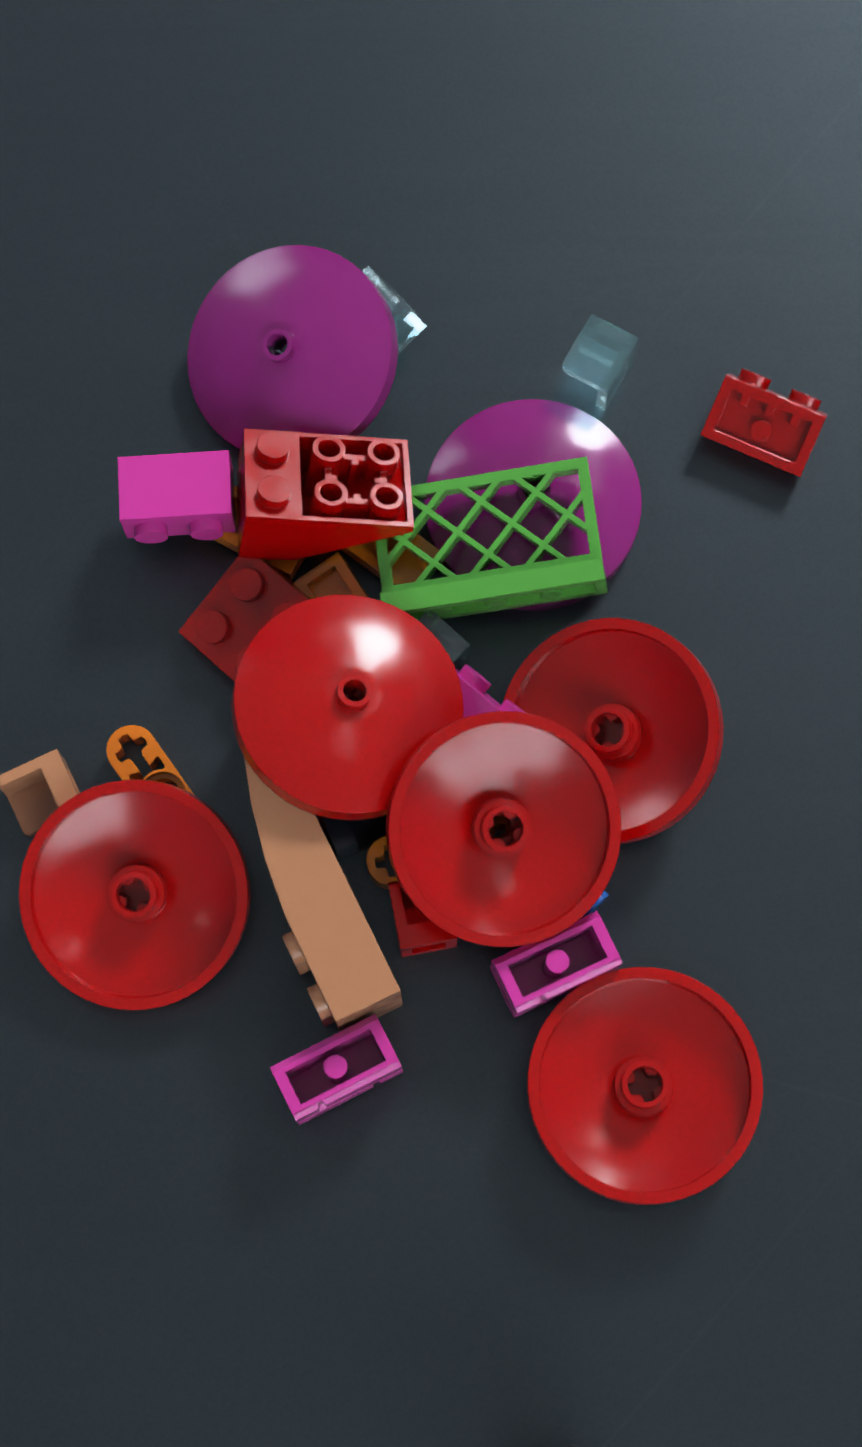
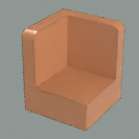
[0,748,80,837]

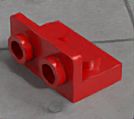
[700,368,828,477]

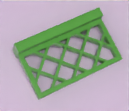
[375,457,608,623]

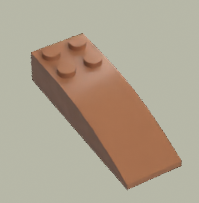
[245,759,403,1032]

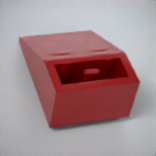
[237,428,414,560]

